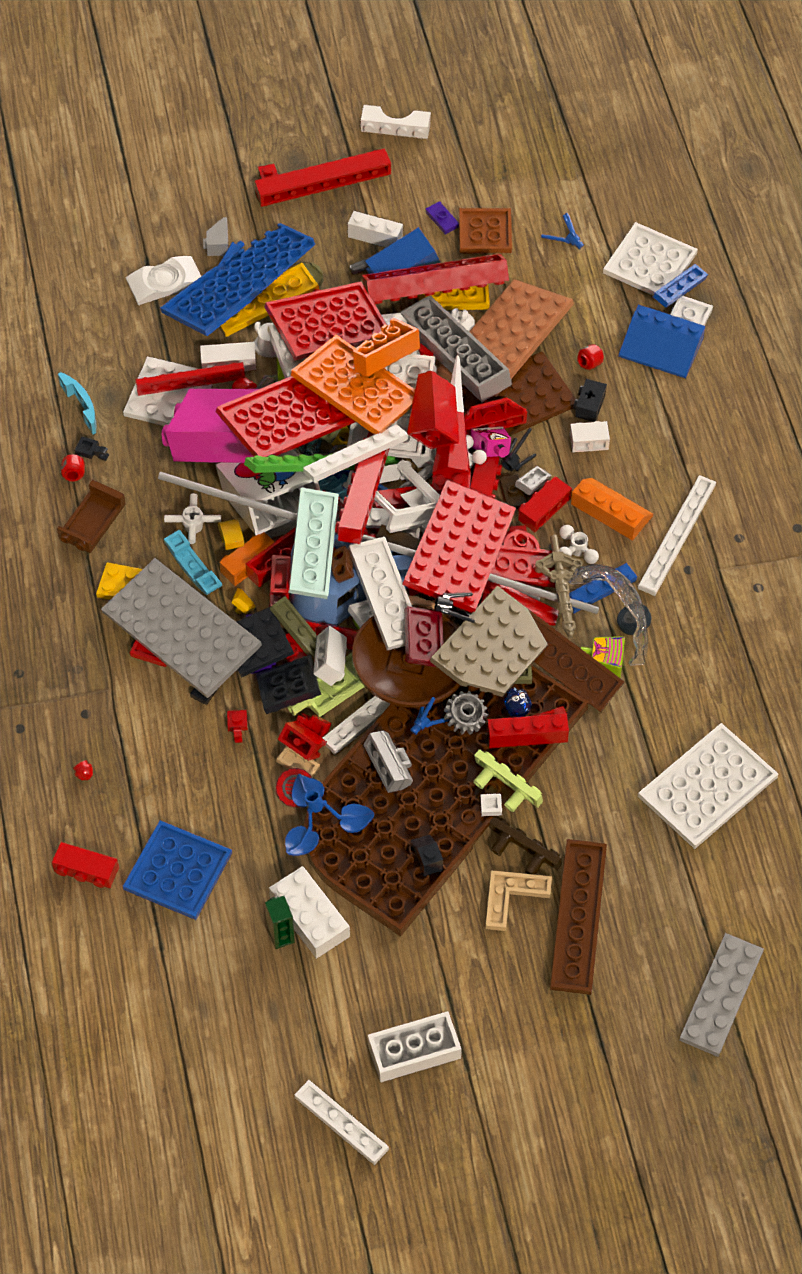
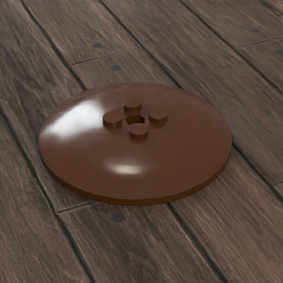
[352,605,460,708]

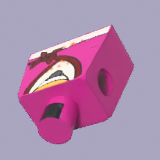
[471,427,511,457]

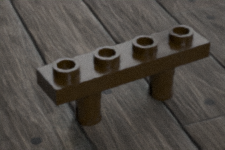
[490,817,562,875]

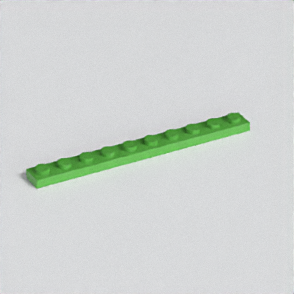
[244,454,400,473]

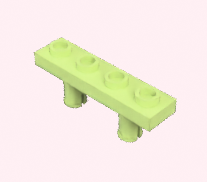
[474,749,543,812]

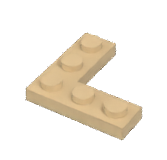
[486,870,552,931]

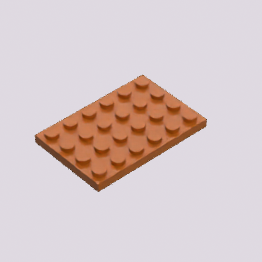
[291,335,415,435]

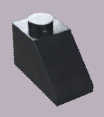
[410,834,443,876]

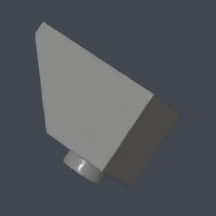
[203,217,228,256]

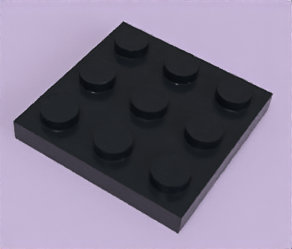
[237,606,294,678]
[256,654,321,715]

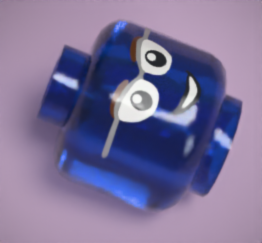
[503,687,532,717]

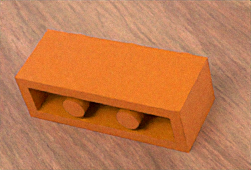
[219,532,274,586]

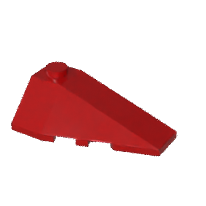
[481,581,559,626]

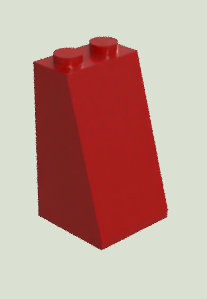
[407,371,459,449]

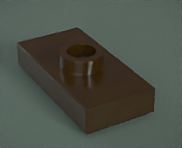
[500,474,526,509]

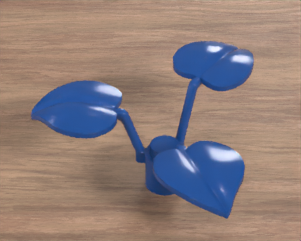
[285,774,374,856]

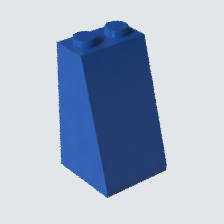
[366,227,440,274]

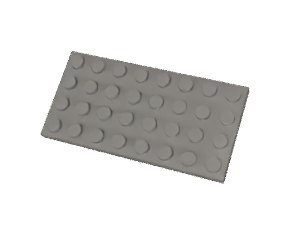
[101,558,262,698]

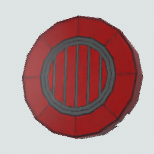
[276,768,312,808]

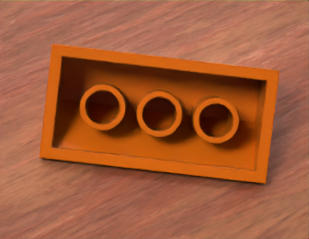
[571,478,653,541]

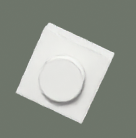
[481,794,502,816]

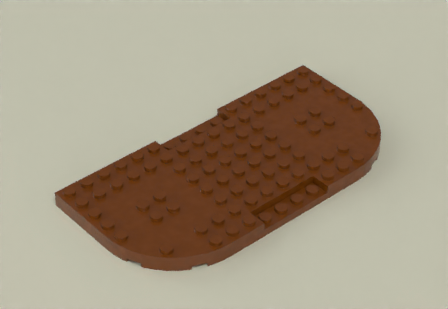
[304,665,589,937]

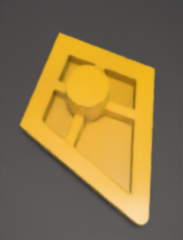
[231,588,255,614]

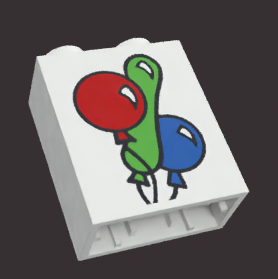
[216,450,320,535]

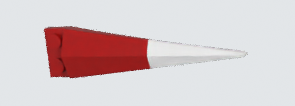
[432,355,471,494]

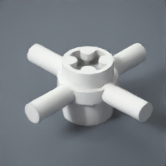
[164,493,221,544]

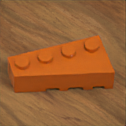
[353,317,420,377]

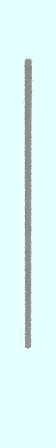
[158,472,599,614]

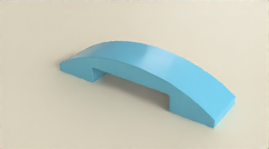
[58,373,97,434]
[164,530,222,595]

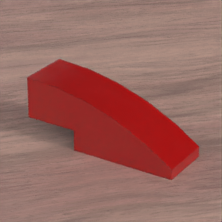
[269,555,291,607]

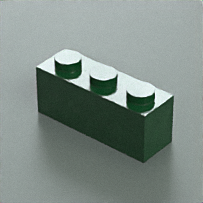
[265,896,295,949]

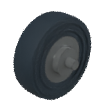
[617,603,652,635]

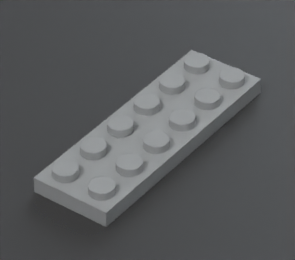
[679,933,764,1057]

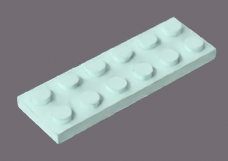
[288,488,339,599]

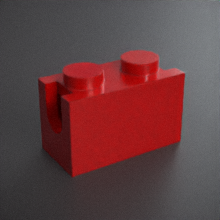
[278,720,327,761]

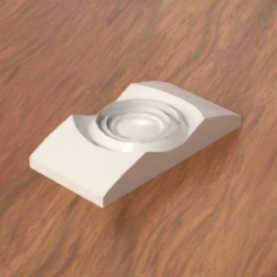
[126,256,201,305]

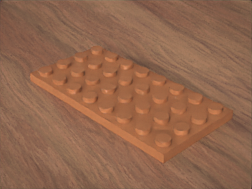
[437,279,574,397]

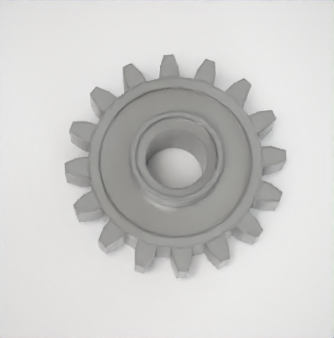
[444,691,488,735]

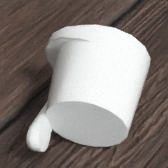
[254,322,276,358]

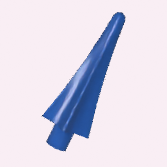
[217,241,245,269]

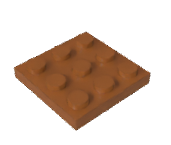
[459,208,512,253]

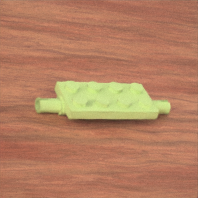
[287,653,364,717]

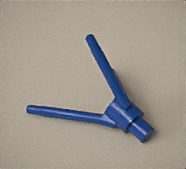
[541,213,584,249]
[410,697,450,735]

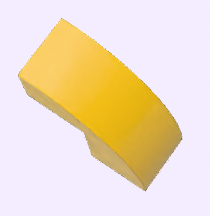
[218,519,244,550]

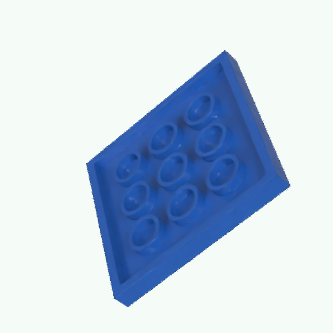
[123,820,232,920]

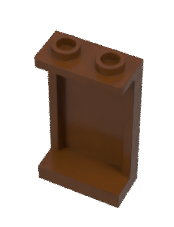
[57,479,126,553]

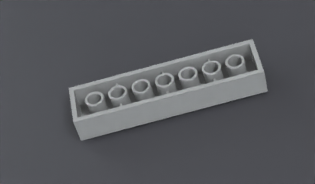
[401,296,512,402]

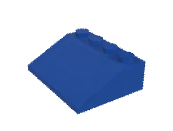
[618,305,705,379]

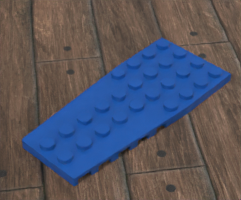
[160,223,315,336]

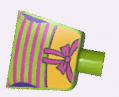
[581,637,625,678]

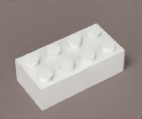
[269,866,350,959]
[368,1011,461,1082]

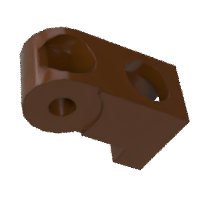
[331,546,354,583]

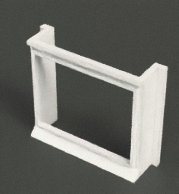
[343,459,440,533]

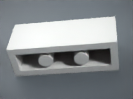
[348,211,403,247]
[200,342,256,371]
[313,625,347,686]

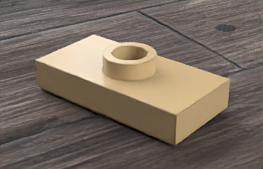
[276,746,320,778]

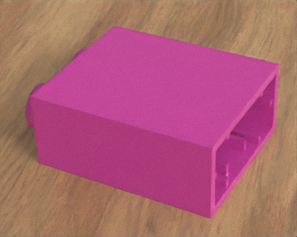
[162,389,259,463]

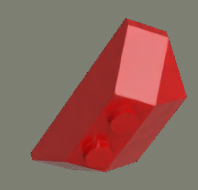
[464,397,527,436]

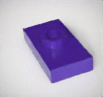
[425,201,459,234]

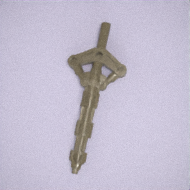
[535,535,583,638]

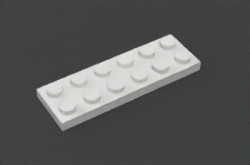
[348,537,412,650]

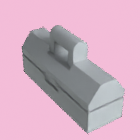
[364,731,413,793]

